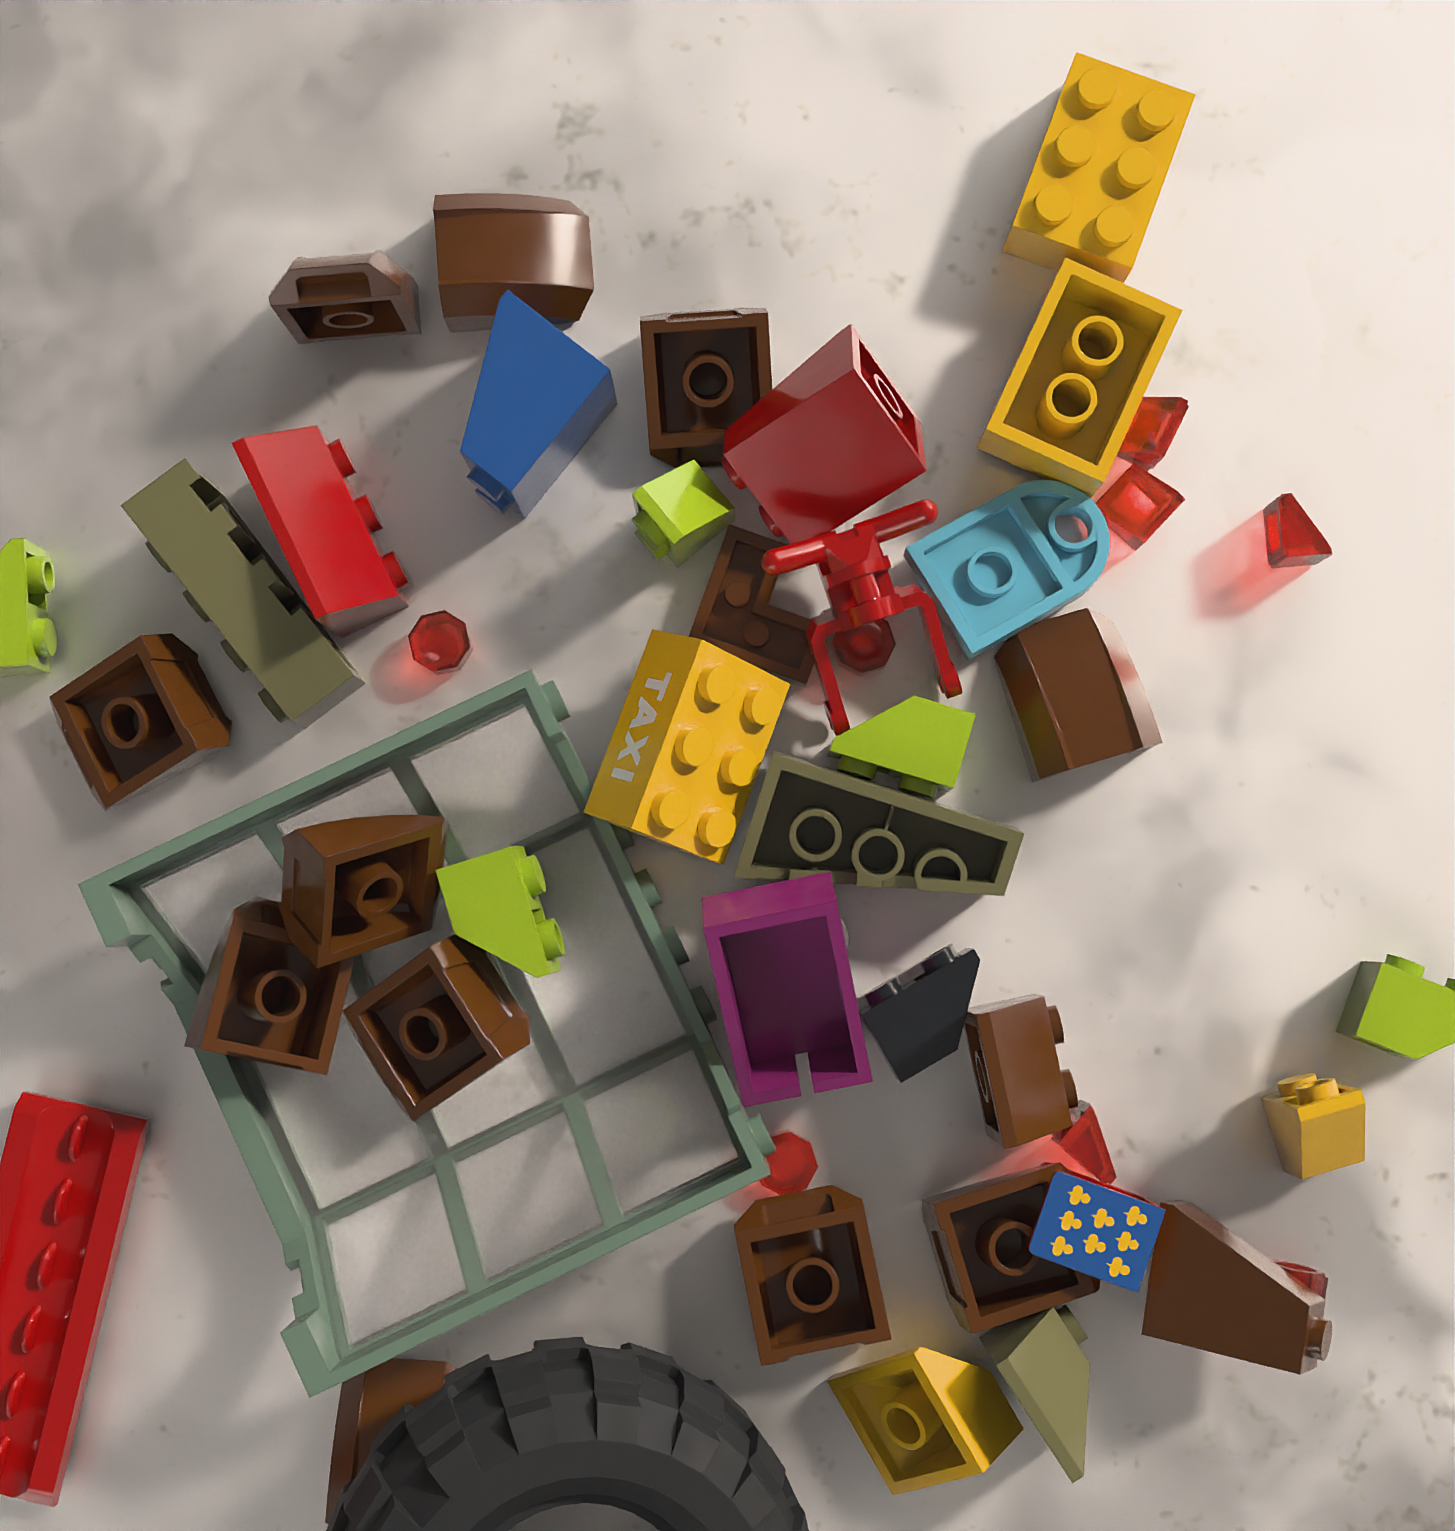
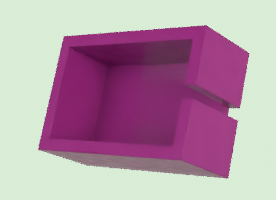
[701,872,873,1107]

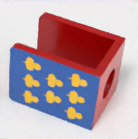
[1028,1162,1166,1293]

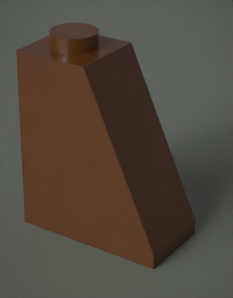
[1141,1200,1332,1375]

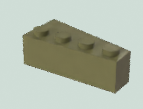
[120,458,366,728]
[733,751,1024,896]

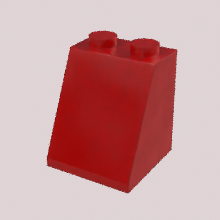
[721,324,927,544]

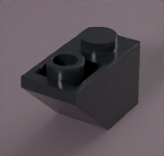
[859,944,980,1083]

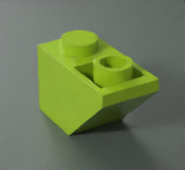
[632,460,735,568]
[0,538,57,676]
[827,696,976,799]
[435,846,565,978]
[1335,954,1455,1060]

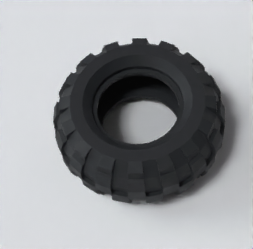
[326,1337,809,1531]

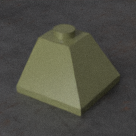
[979,1304,1090,1484]

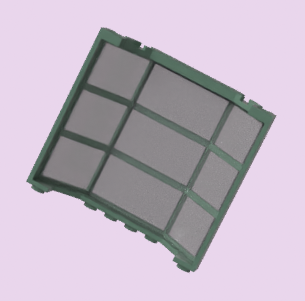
[78,669,777,1398]

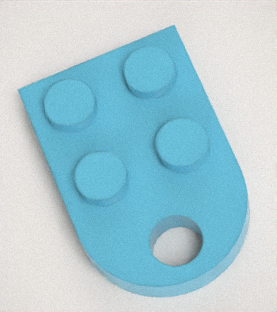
[903,480,1110,660]

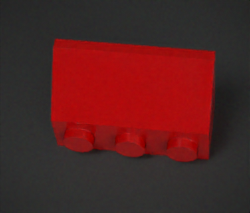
[232,425,410,639]

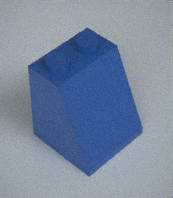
[460,290,618,519]

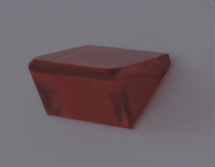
[1116,397,1189,472]
[1095,463,1186,551]
[1263,493,1333,568]
[1050,1099,1117,1185]

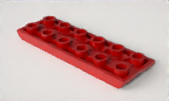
[0,1091,151,1507]

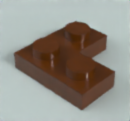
[689,524,814,688]

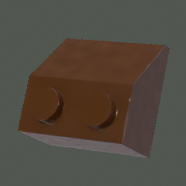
[964,994,1078,1149]

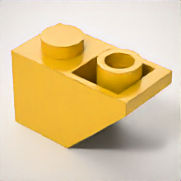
[1260,1073,1366,1180]

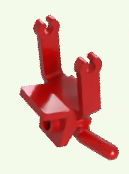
[761,499,962,736]

